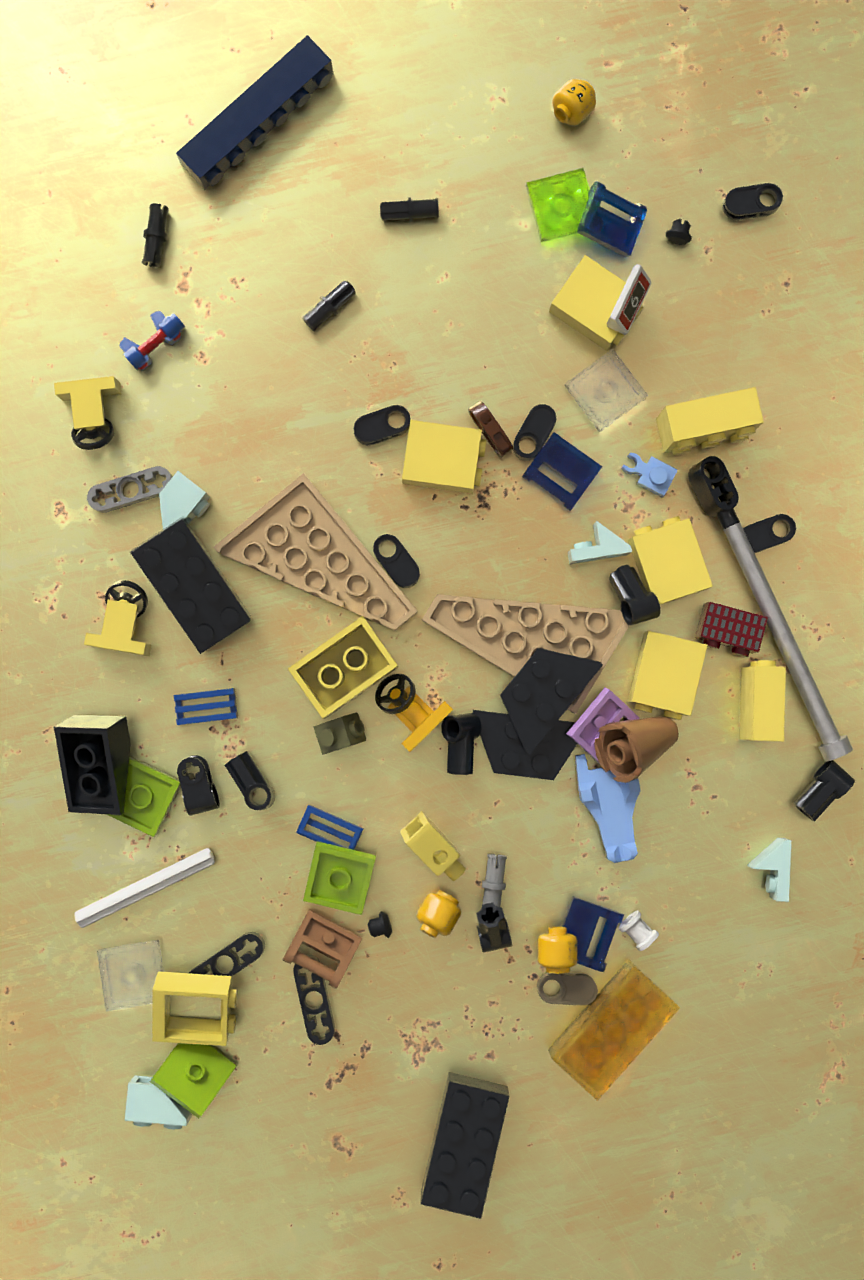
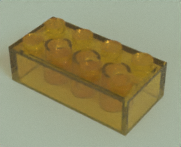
[548,960,680,1101]

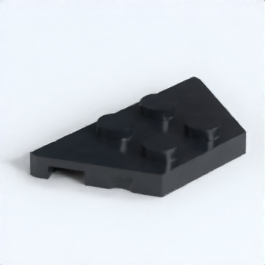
[500,648,603,755]
[473,710,577,780]

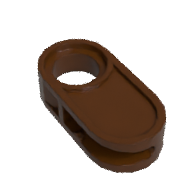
[468,401,513,457]

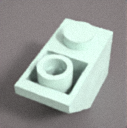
[159,471,210,529]
[125,1075,192,1129]

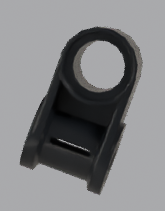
[177,755,220,816]

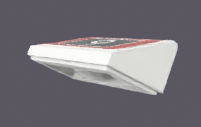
[607,264,651,335]

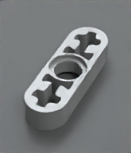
[87,466,173,513]

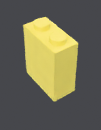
[549,255,644,351]
[402,420,486,494]
[628,516,713,605]
[628,631,707,720]
[739,660,786,741]

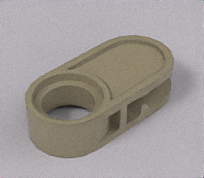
[537,973,598,1005]

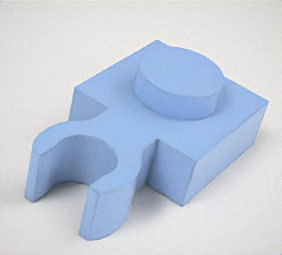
[621,453,678,498]

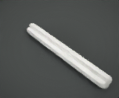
[75,848,215,928]

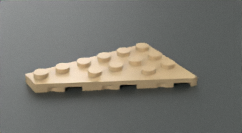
[213,473,418,631]
[422,594,630,714]

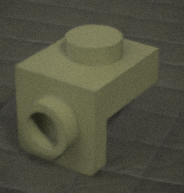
[313,712,366,755]

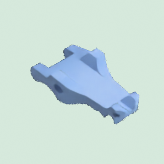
[575,754,641,863]

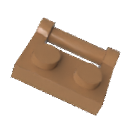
[283,910,362,989]

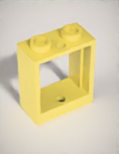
[152,972,237,1046]

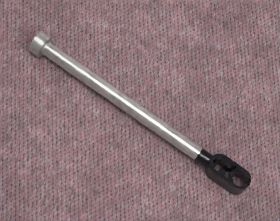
[688,456,853,761]

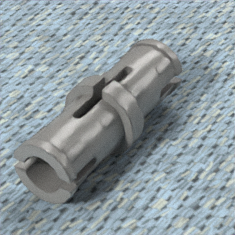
[482,854,507,907]

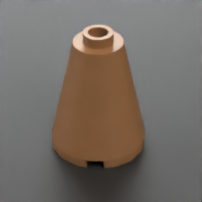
[594,716,679,783]

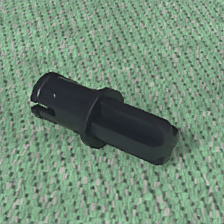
[380,197,439,222]
[302,280,356,331]

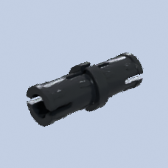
[142,203,169,268]

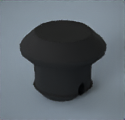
[666,219,692,245]
[368,911,392,938]

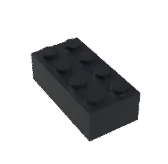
[130,516,251,654]
[421,1072,509,1219]

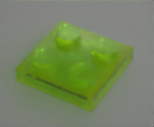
[526,168,599,242]

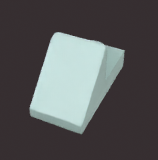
[568,521,632,564]
[747,837,792,902]

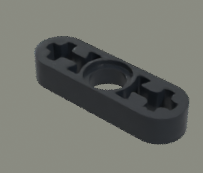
[189,932,265,976]
[293,955,335,1045]

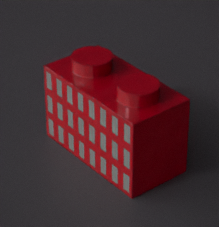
[695,601,768,657]

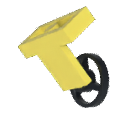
[54,376,121,450]
[84,580,152,657]

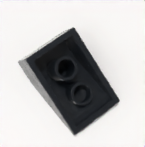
[54,715,131,815]

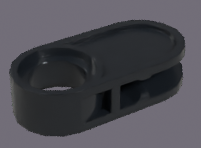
[722,183,783,220]
[513,404,557,461]
[354,405,411,446]
[743,514,796,553]
[373,534,420,588]

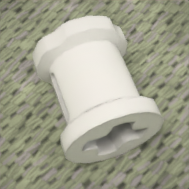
[618,910,659,951]

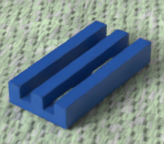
[174,688,238,725]
[296,805,364,850]

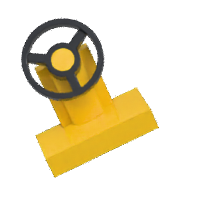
[375,674,453,752]

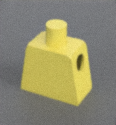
[400,811,466,881]

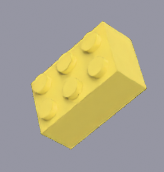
[656,387,764,456]
[288,616,399,719]

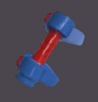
[119,311,185,371]

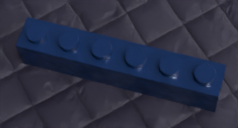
[176,35,334,190]

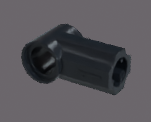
[609,565,661,625]
[441,713,482,775]
[225,751,275,810]
[793,760,855,821]
[476,902,512,953]

